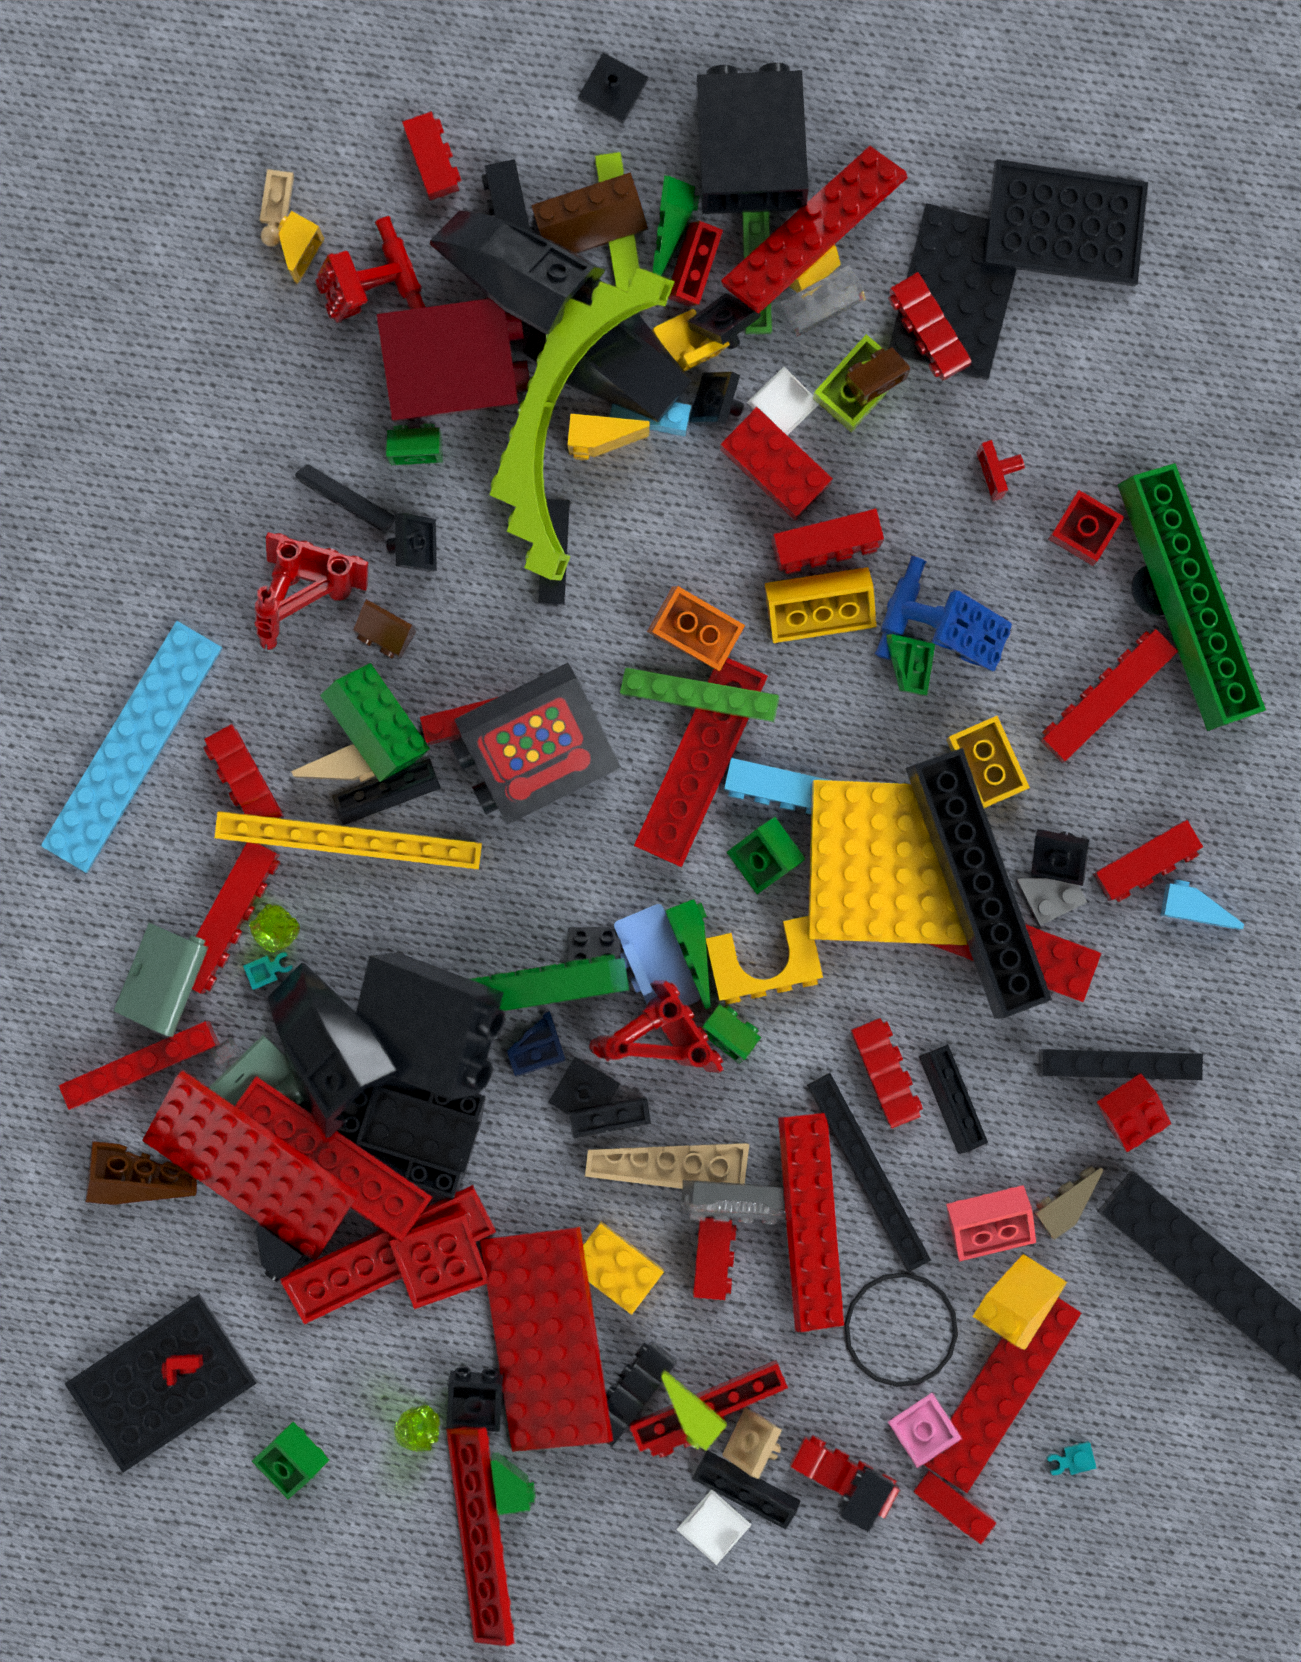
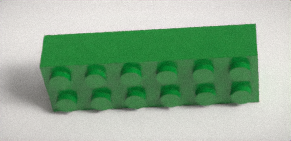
[470,954,629,1011]

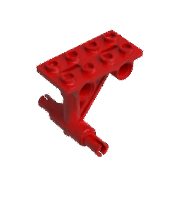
[315,216,425,324]
[254,532,369,650]
[589,980,724,1073]

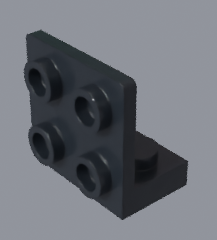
[568,927,621,963]

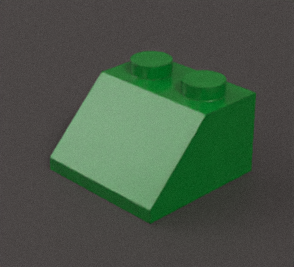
[386,424,443,466]
[726,817,806,894]
[701,1004,761,1064]
[252,1421,330,1499]
[491,1452,536,1515]

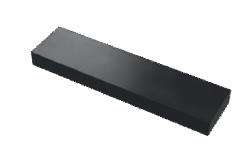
[538,499,570,605]

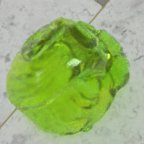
[249,904,300,953]
[394,1404,440,1452]

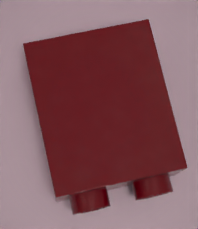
[377,298,530,422]

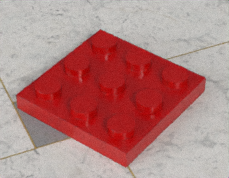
[388,1211,489,1309]

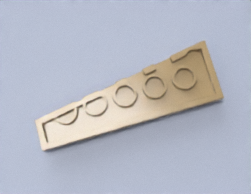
[585,1143,749,1189]

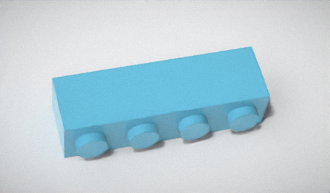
[724,758,832,815]

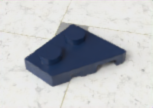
[507,1011,566,1077]

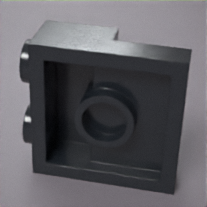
[446,1367,504,1432]

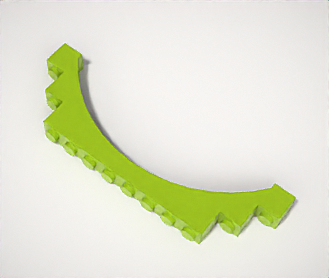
[489,267,675,580]

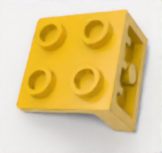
[652,309,730,372]

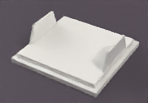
[747,367,819,435]
[676,1490,751,1565]

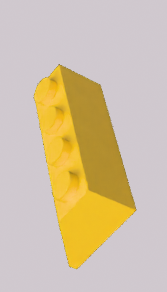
[765,567,877,643]

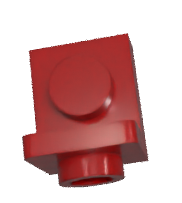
[162,1354,203,1386]

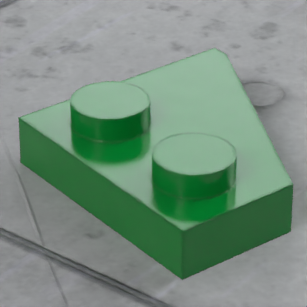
[886,634,935,696]

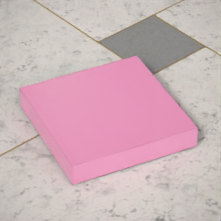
[888,1393,962,1468]

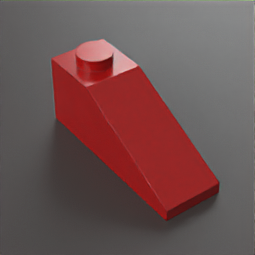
[913,1470,996,1545]

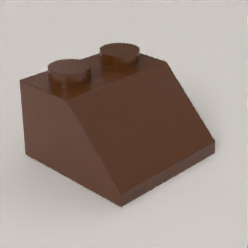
[845,347,911,407]
[353,599,416,659]

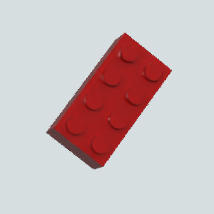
[720,407,833,521]
[772,509,884,575]

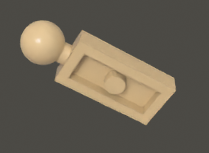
[260,169,294,247]

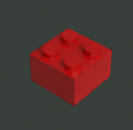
[1048,490,1124,566]
[1096,1074,1171,1152]

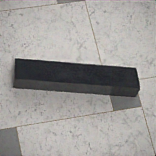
[295,464,395,533]
[332,759,441,825]
[919,1044,988,1154]
[692,1450,800,1530]

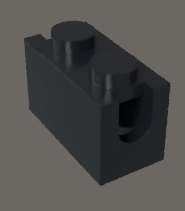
[837,1465,895,1533]

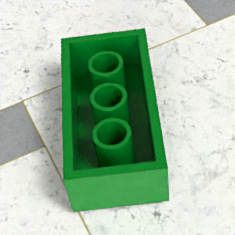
[320,663,430,782]

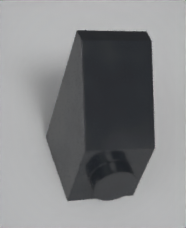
[256,1224,304,1282]

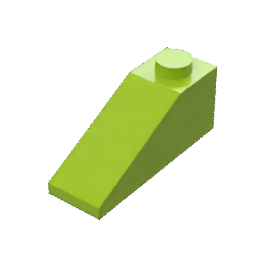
[661,1369,727,1450]

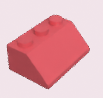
[946,1185,1036,1262]

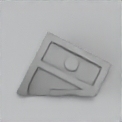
[1016,878,1087,926]

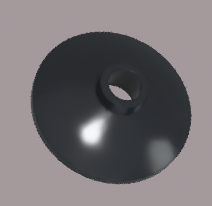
[1131,566,1164,616]

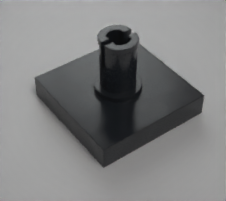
[578,52,648,124]
[687,293,761,349]
[689,371,744,426]
[386,513,437,572]
[1031,829,1090,886]
[548,1057,621,1115]

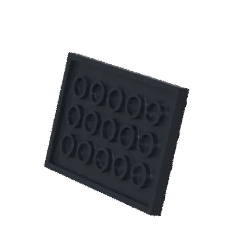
[983,159,1148,287]
[888,203,1017,380]
[64,1293,258,1473]

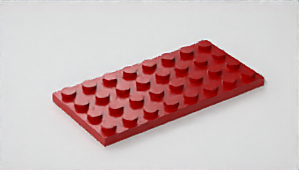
[142,1070,359,1261]
[480,1227,613,1452]

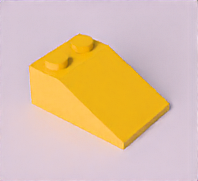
[567,414,650,460]
[972,1254,1067,1350]

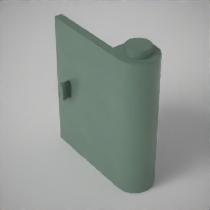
[114,923,208,1037]
[209,1035,303,1106]

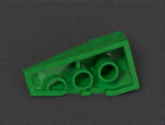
[653,175,700,277]
[665,899,711,1009]

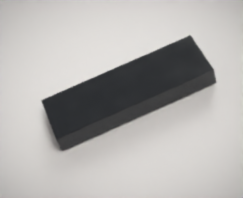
[568,1096,651,1138]

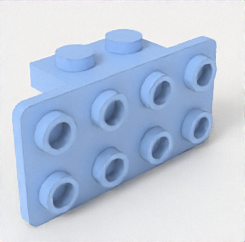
[614,904,700,1014]

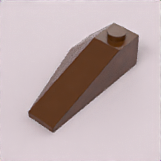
[85,1141,197,1205]

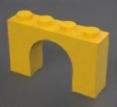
[706,916,823,1005]

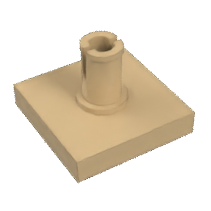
[722,1407,782,1479]

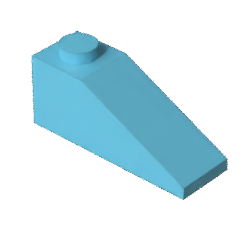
[610,402,691,436]
[1161,880,1244,930]

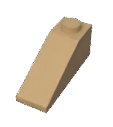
[291,744,375,782]

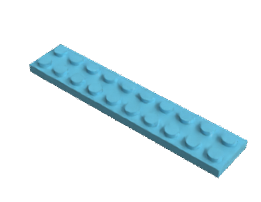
[41,621,223,873]

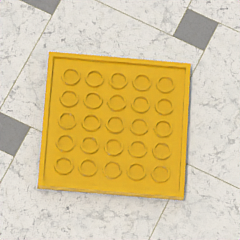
[808,780,967,945]

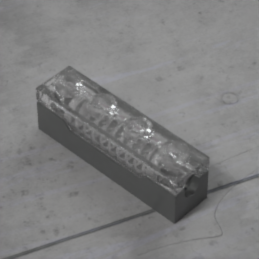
[680,1180,786,1225]

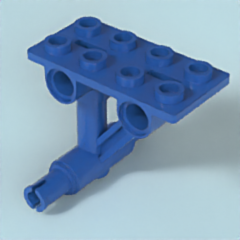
[874,556,1012,672]

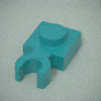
[243,953,294,990]
[1046,1441,1097,1475]

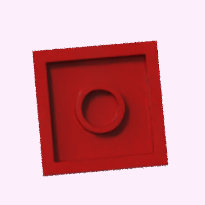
[976,440,1025,502]

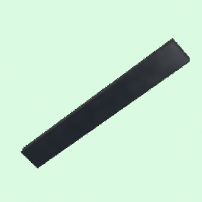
[807,1073,931,1273]

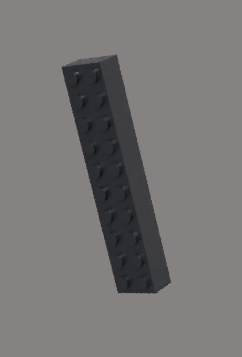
[905,748,1052,1019]
[1097,1171,1301,1382]

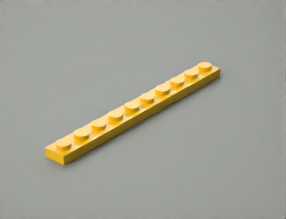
[214,811,482,869]

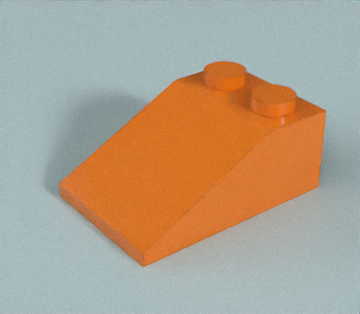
[647,586,745,671]

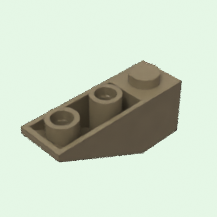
[1033,1165,1103,1240]

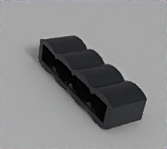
[606,1341,677,1447]

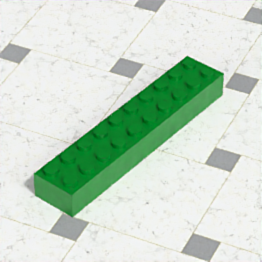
[1117,463,1266,731]

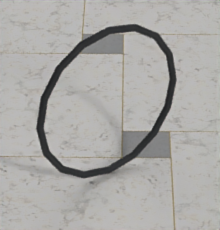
[844,1272,958,1387]

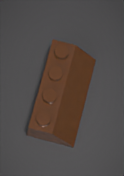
[531,172,649,254]

